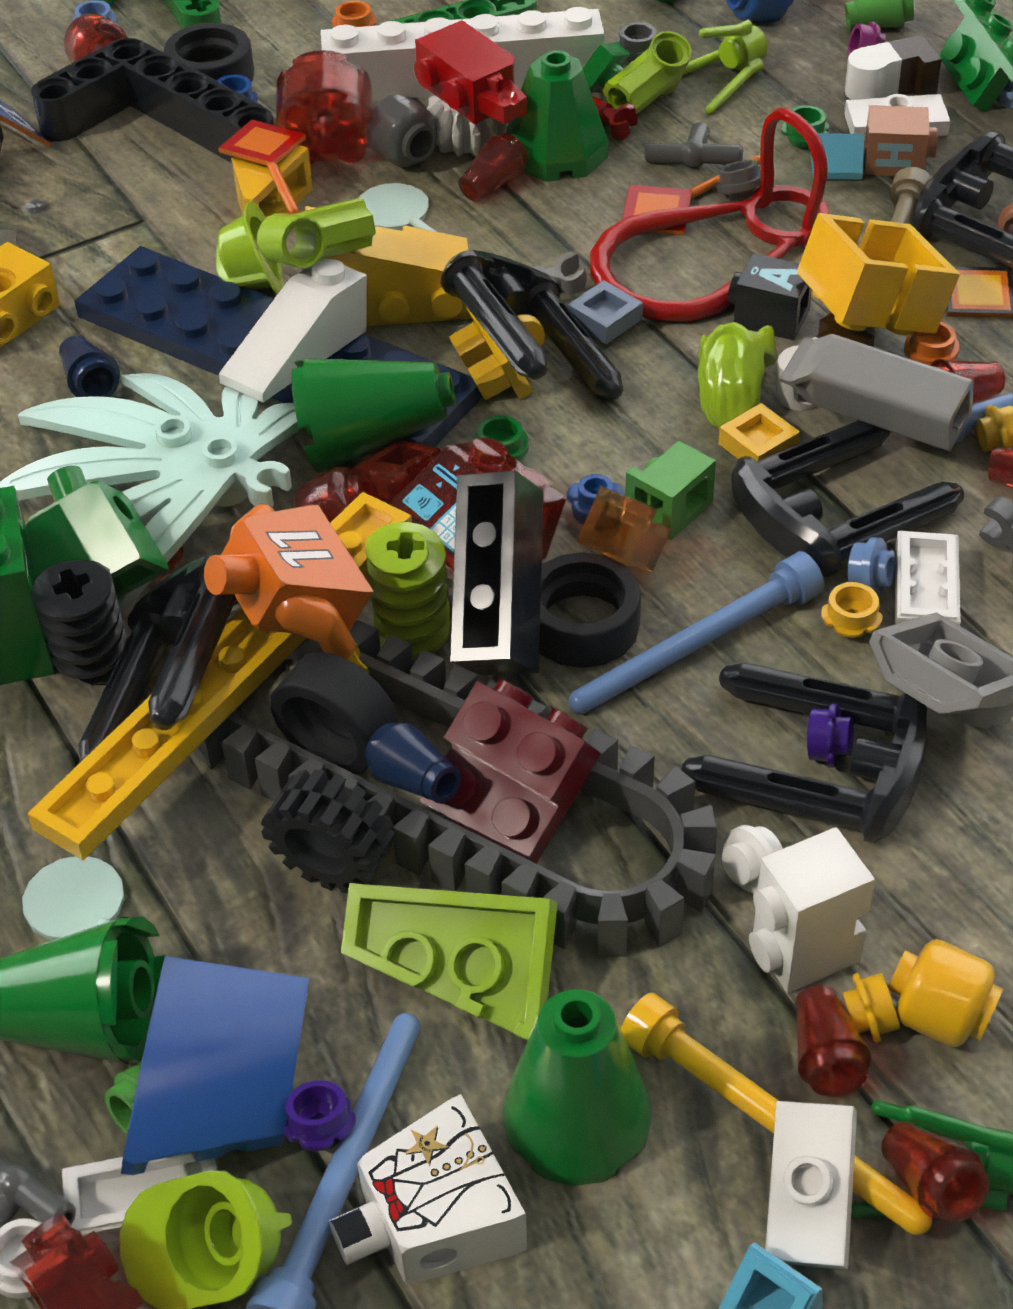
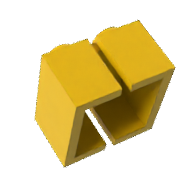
[797,213,960,336]

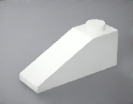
[219,258,367,402]

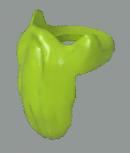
[697,322,778,429]

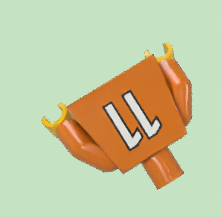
[204,504,374,674]

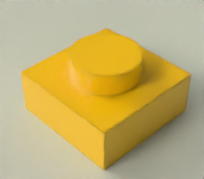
[718,403,800,461]

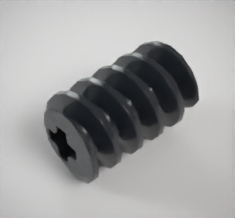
[31,560,128,685]

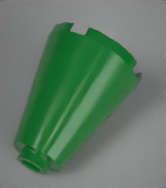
[291,358,456,473]
[0,916,167,1064]
[503,989,652,1186]

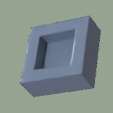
[567,280,643,344]

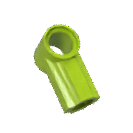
[603,31,692,115]
[257,198,376,268]

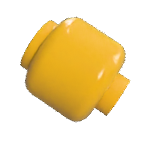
[888,939,1003,1048]

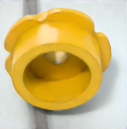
[976,405,1013,460]
[821,582,883,638]
[842,972,900,1043]

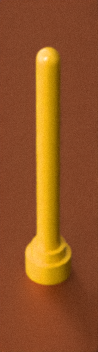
[621,992,932,1235]

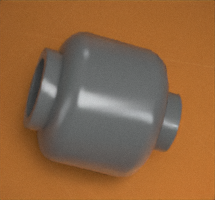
[366,94,438,168]

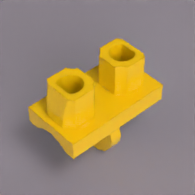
[449,307,545,401]

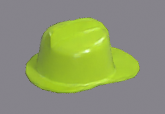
[216,201,285,295]
[119,1170,292,1309]

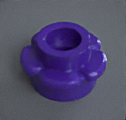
[807,703,854,768]
[282,1080,356,1151]

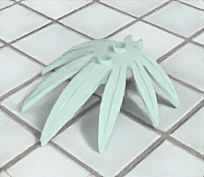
[0,373,302,615]

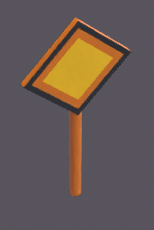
[947,266,1013,318]

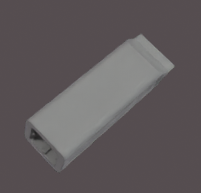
[779,334,974,451]

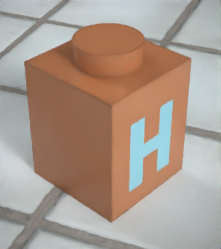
[864,105,938,176]

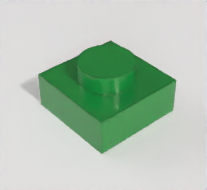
[582,42,631,93]

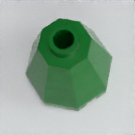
[506,50,608,182]

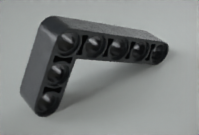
[31,38,274,163]

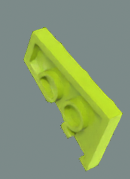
[341,883,558,1040]

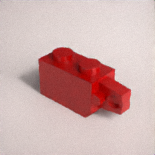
[414,20,528,125]

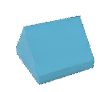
[811,133,864,180]
[719,1242,823,1309]

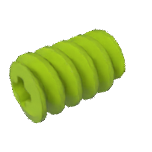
[365,522,451,660]

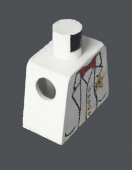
[329,1094,527,1284]

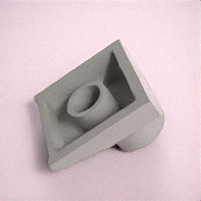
[869,612,1013,729]

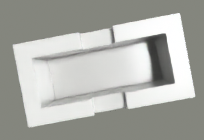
[749,827,875,994]

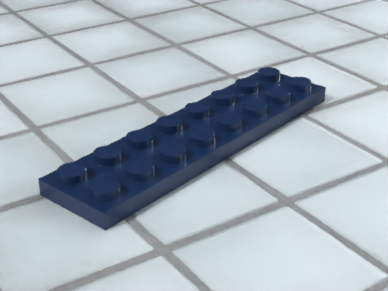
[74,246,483,460]

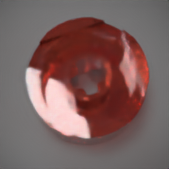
[276,50,373,165]

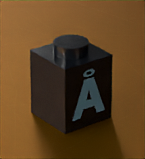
[728,253,812,341]

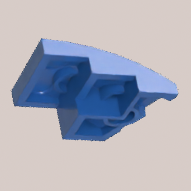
[121,956,309,1175]

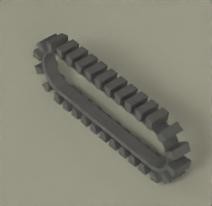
[195,607,717,957]

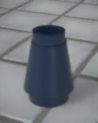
[59,335,120,397]
[365,722,462,804]

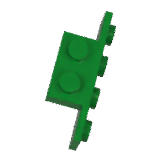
[939,0,1013,112]

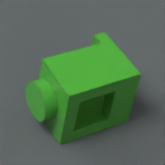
[625,440,716,540]

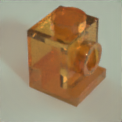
[577,486,672,572]

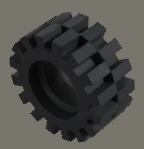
[261,769,395,893]

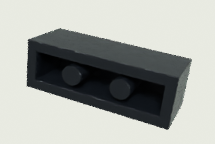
[450,470,544,676]

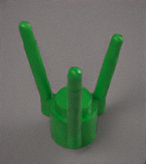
[851,1100,1013,1218]

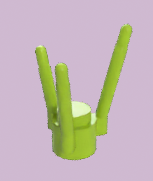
[683,20,768,114]

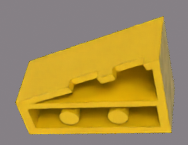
[305,206,472,326]

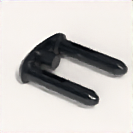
[914,132,1013,269]
[440,250,623,401]
[731,420,964,577]
[78,554,239,762]
[681,663,927,843]

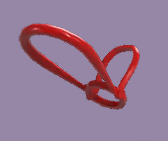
[590,107,829,322]

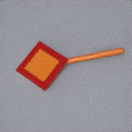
[218,120,306,214]
[622,155,761,235]

